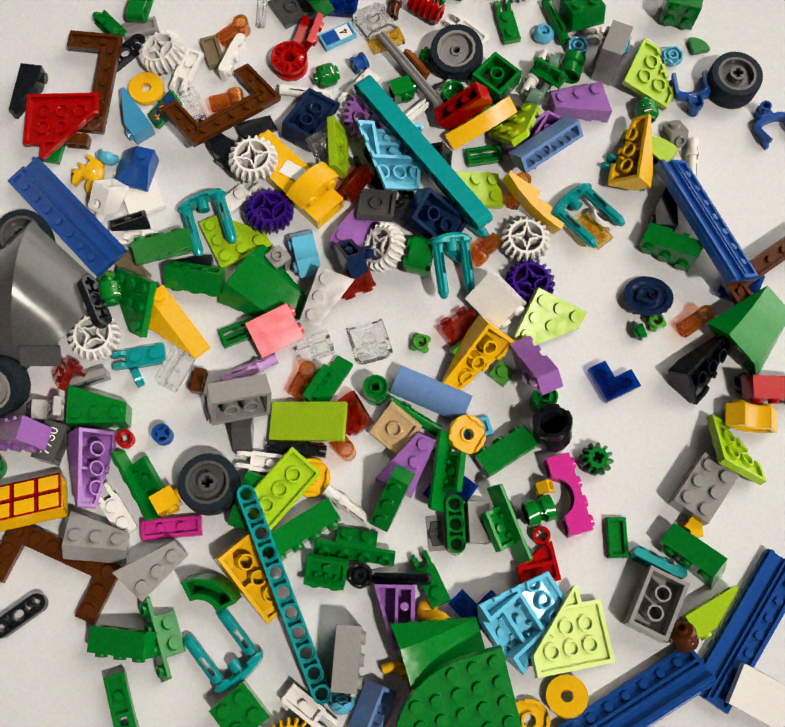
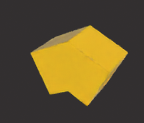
[534,479,555,497]
[682,516,703,538]

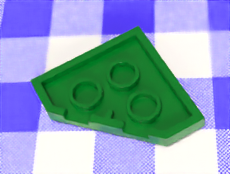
[114,267,157,338]

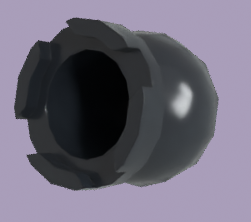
[532,404,573,453]

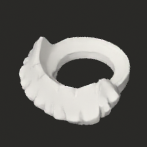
[591,208,617,231]

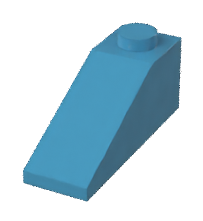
[121,87,156,145]

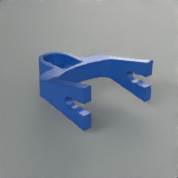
[669,70,711,117]
[753,100,785,150]

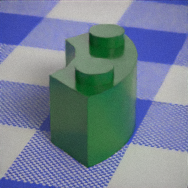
[181,573,242,612]

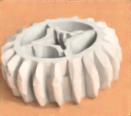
[139,30,186,75]
[228,135,278,184]
[500,215,551,262]
[363,223,407,273]
[68,314,122,362]

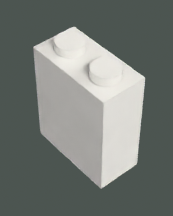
[465,271,527,330]

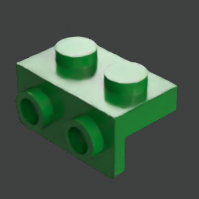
[303,553,349,591]

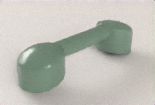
[525,54,560,106]

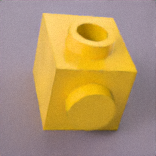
[149,485,183,517]

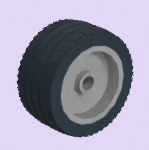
[430,24,483,82]
[0,356,31,416]

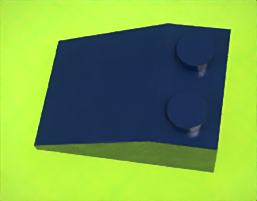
[281,88,340,152]
[400,187,467,249]

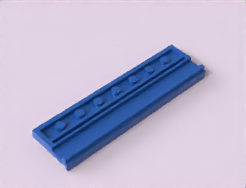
[7,156,129,278]
[654,159,759,284]
[699,548,785,714]
[557,651,717,727]

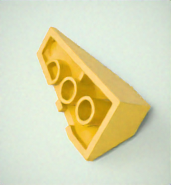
[608,114,653,191]
[149,285,211,359]
[441,315,515,390]
[213,533,280,624]

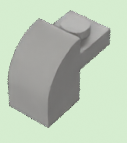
[26,396,64,424]

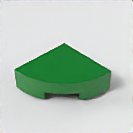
[687,37,710,56]

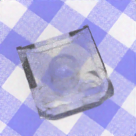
[351,2,397,43]
[345,319,393,365]

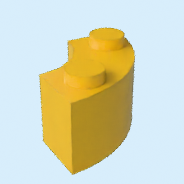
[286,162,339,209]
[726,400,778,433]

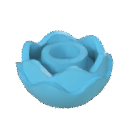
[533,24,554,44]
[567,36,588,54]
[661,46,683,67]
[97,149,120,166]
[328,693,355,715]

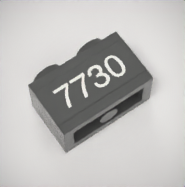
[31,419,73,466]

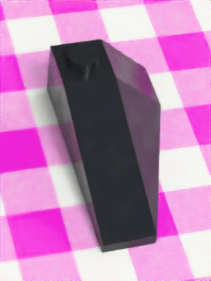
[668,336,733,405]

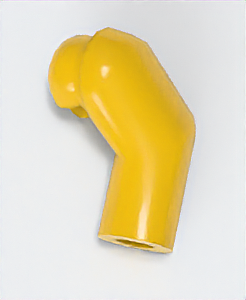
[381,660,408,680]

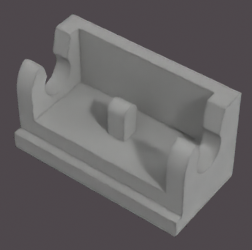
[464,501,491,544]

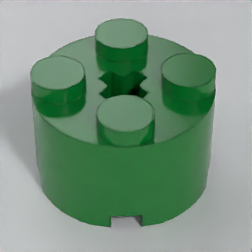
[403,235,433,277]

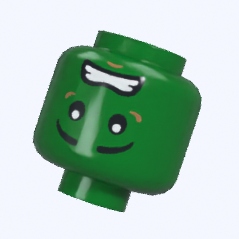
[313,63,340,88]
[633,97,659,124]
[98,277,123,307]

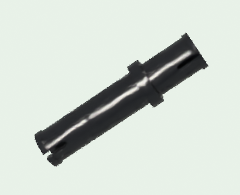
[266,440,327,458]

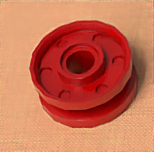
[271,41,309,82]

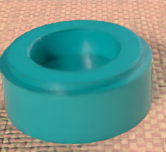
[130,368,145,388]

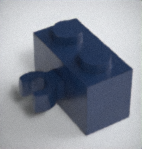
[334,239,375,278]

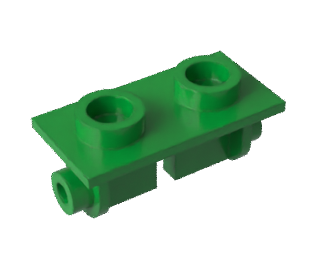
[92,10,127,37]
[530,57,569,89]

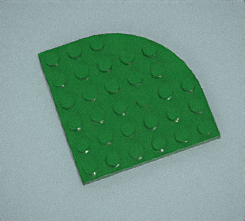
[396,645,522,727]

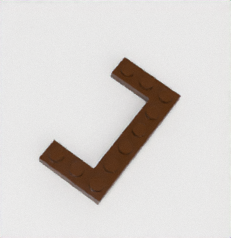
[67,30,123,134]
[161,63,281,148]
[720,236,785,305]
[0,525,122,625]

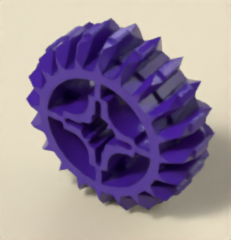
[244,188,294,235]
[505,258,555,306]

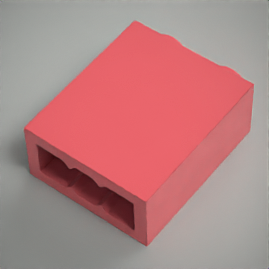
[244,303,304,358]

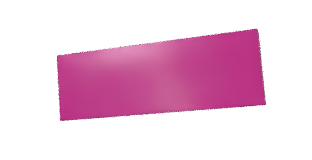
[140,515,203,541]

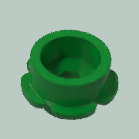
[419,46,431,64]
[632,323,647,341]

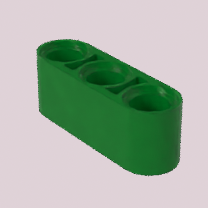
[126,0,154,22]
[228,470,265,531]
[444,494,466,556]

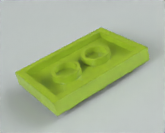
[325,115,350,182]
[450,171,504,209]

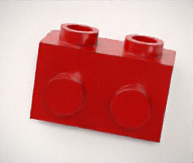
[293,12,324,52]

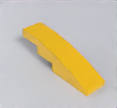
[444,96,517,150]
[502,171,564,234]

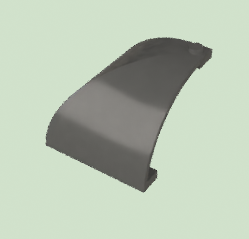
[0,221,99,370]

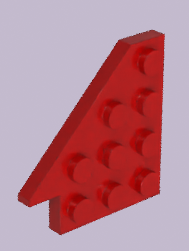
[23,92,100,161]

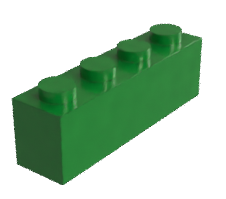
[261,498,341,561]

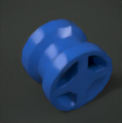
[349,52,370,74]
[151,424,174,446]

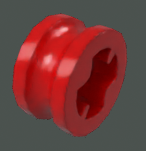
[116,430,136,449]
[531,526,551,545]

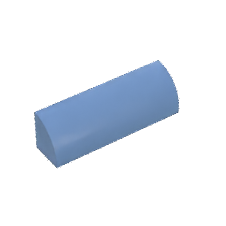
[509,116,584,173]
[390,365,472,420]
[348,679,396,727]

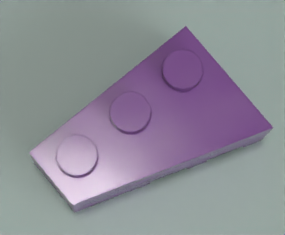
[547,81,612,123]
[509,335,563,395]
[375,433,436,498]
[374,584,415,651]

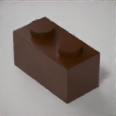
[65,133,92,150]
[188,367,208,395]

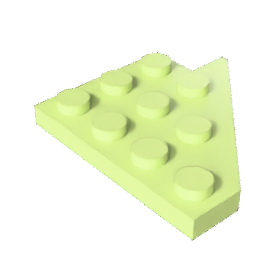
[531,585,615,678]

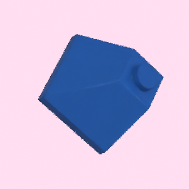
[114,146,159,192]

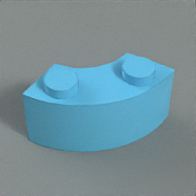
[288,230,321,278]

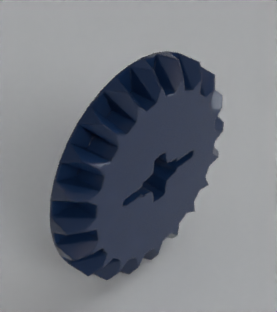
[623,276,674,318]

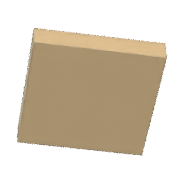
[368,401,423,455]

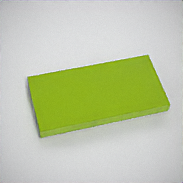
[269,402,348,442]
[237,447,321,533]

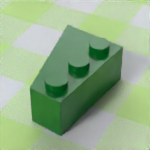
[637,223,703,272]

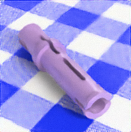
[221,352,279,381]

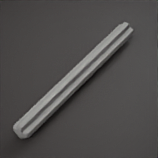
[377,31,445,108]

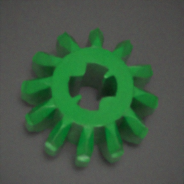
[579,442,614,476]

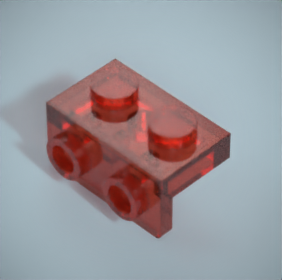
[335,164,374,202]
[341,265,376,300]
[436,306,477,347]
[52,358,86,391]
[331,390,374,436]

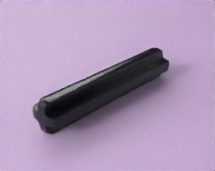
[372,573,431,585]

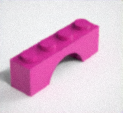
[543,452,595,538]

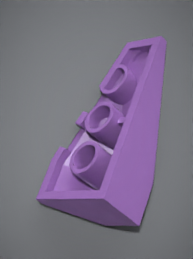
[329,204,379,251]
[68,427,116,509]

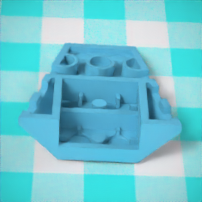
[356,120,424,191]
[477,571,565,675]

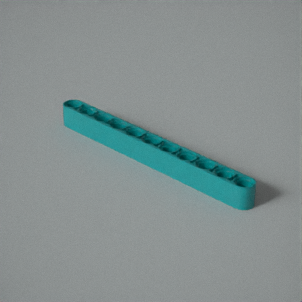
[354,75,493,231]
[237,485,331,704]

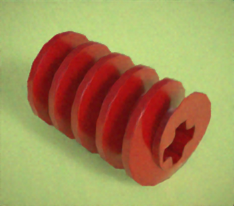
[407,0,445,25]

